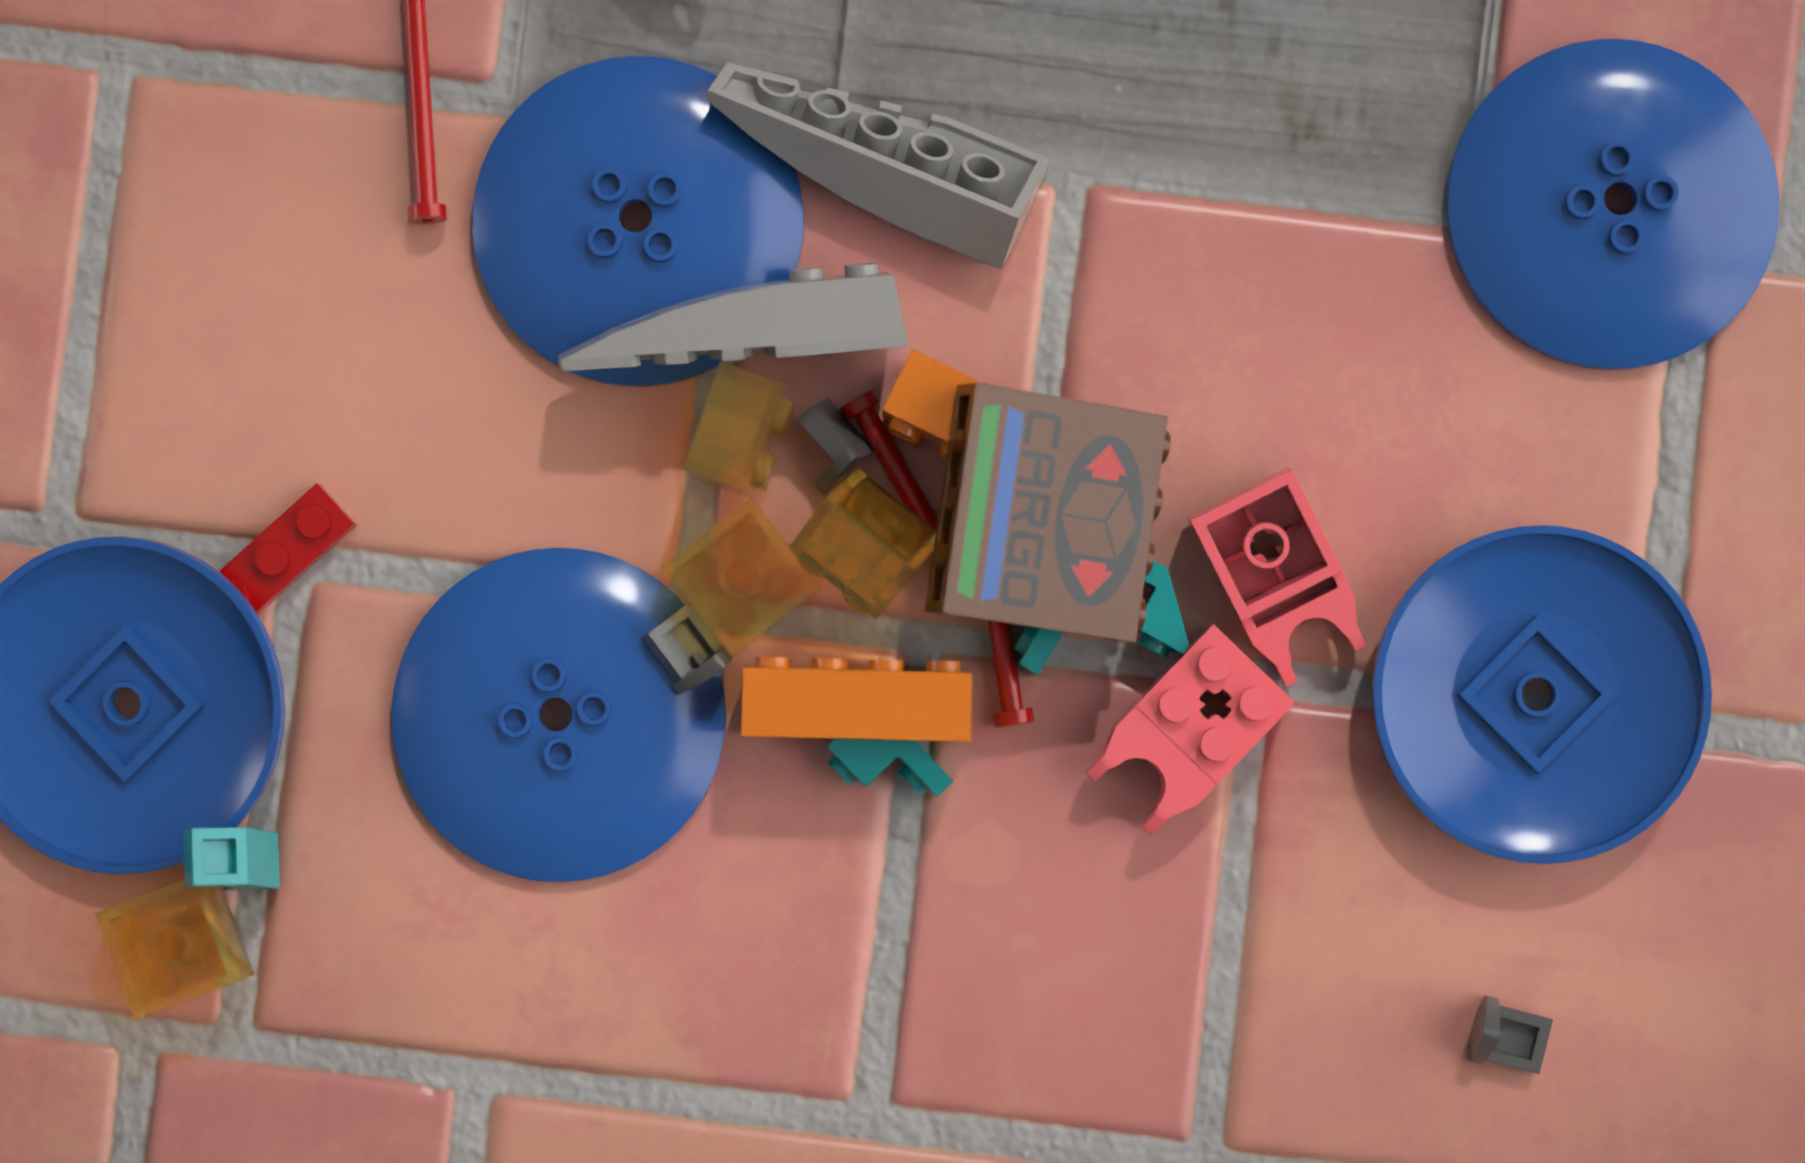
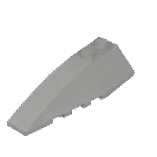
[706,62,1051,269]
[558,262,907,371]

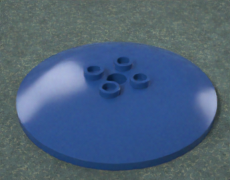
[1446,39,1780,370]
[472,56,804,387]
[1372,525,1712,864]
[0,536,285,874]
[392,548,727,882]

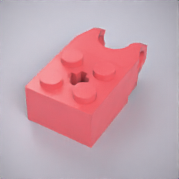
[1187,467,1367,687]
[1085,624,1296,836]

